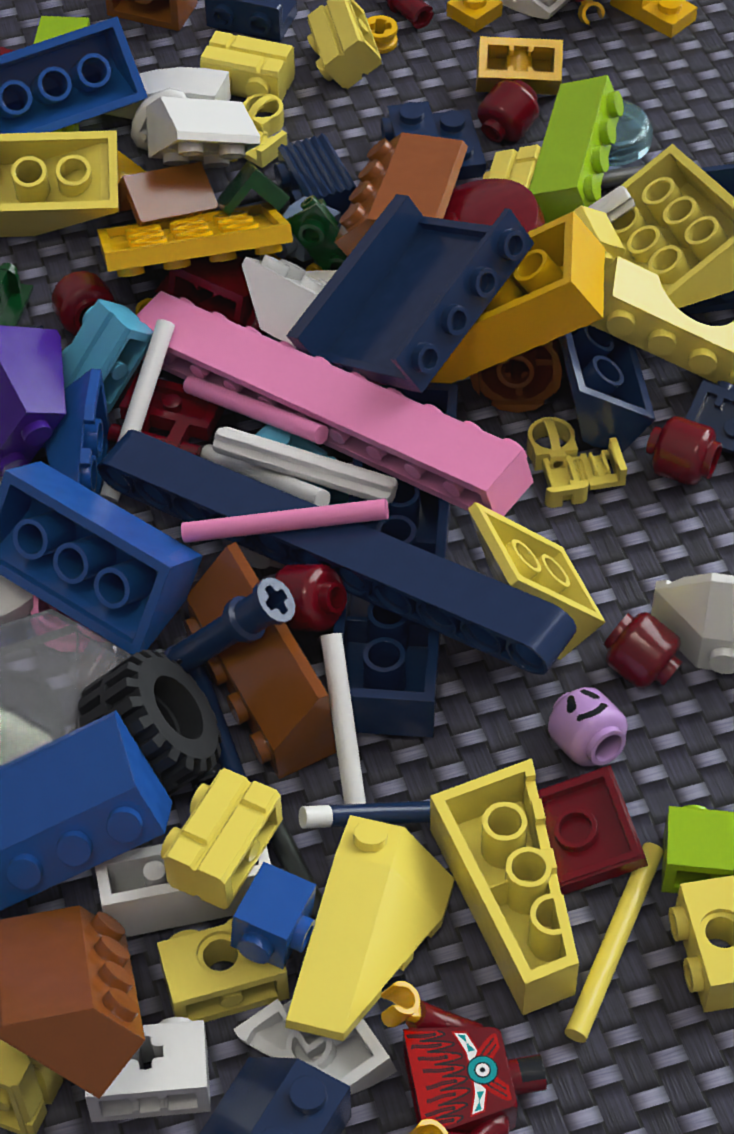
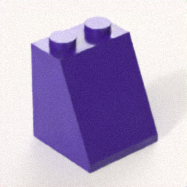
[0,325,66,477]

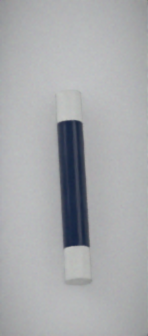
[299,801,430,829]

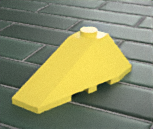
[285,815,455,1041]

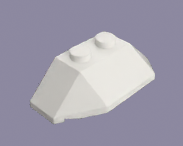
[651,573,734,674]

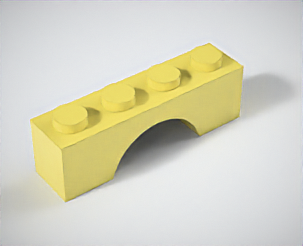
[591,256,734,385]

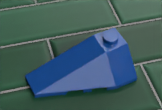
[41,369,110,495]

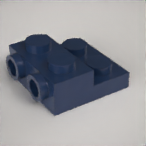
[380,101,486,180]

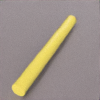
[565,842,664,1043]

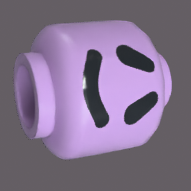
[548,687,628,766]

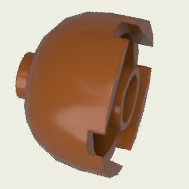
[470,338,564,413]

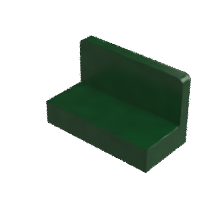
[217,161,290,216]

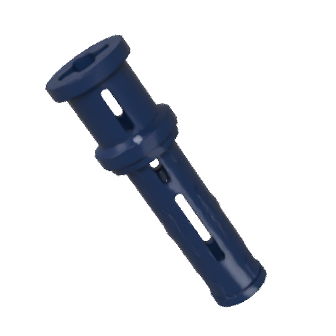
[164,577,295,674]

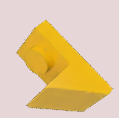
[610,0,698,38]

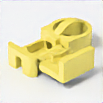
[231,93,287,168]
[527,417,627,508]

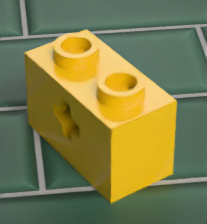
[476,36,563,95]

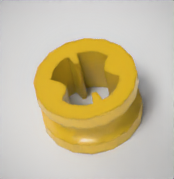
[367,15,398,54]

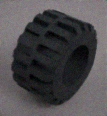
[78,650,222,796]

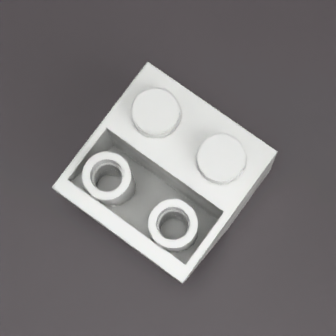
[146,97,260,168]
[242,254,327,349]

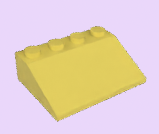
[611,144,734,308]

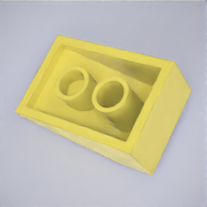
[0,130,119,237]
[468,502,605,660]

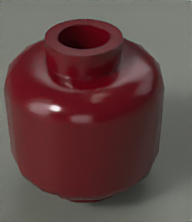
[477,79,540,143]
[52,271,116,336]
[646,416,722,485]
[275,564,347,632]
[603,612,682,689]

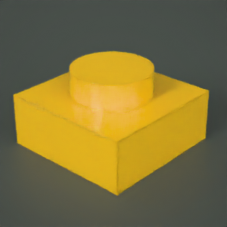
[447,0,503,33]

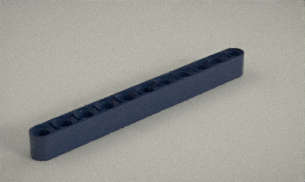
[97,430,577,675]

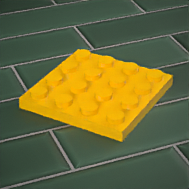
[97,202,293,277]

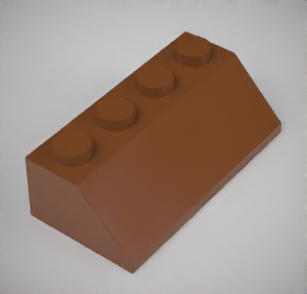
[334,132,468,257]
[183,542,336,779]
[0,905,145,1099]

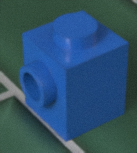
[230,862,317,969]

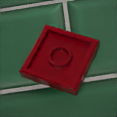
[528,765,648,895]

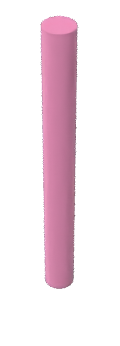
[183,375,329,444]
[181,498,389,543]

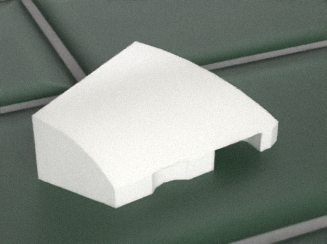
[233,999,397,1094]

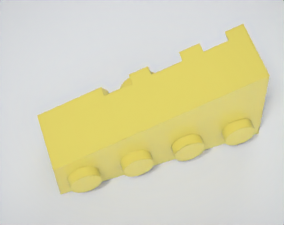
[430,758,579,1015]

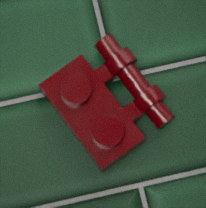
[107,373,225,457]

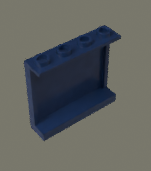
[286,194,534,393]

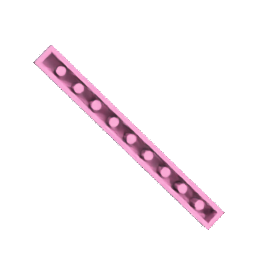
[137,291,534,516]

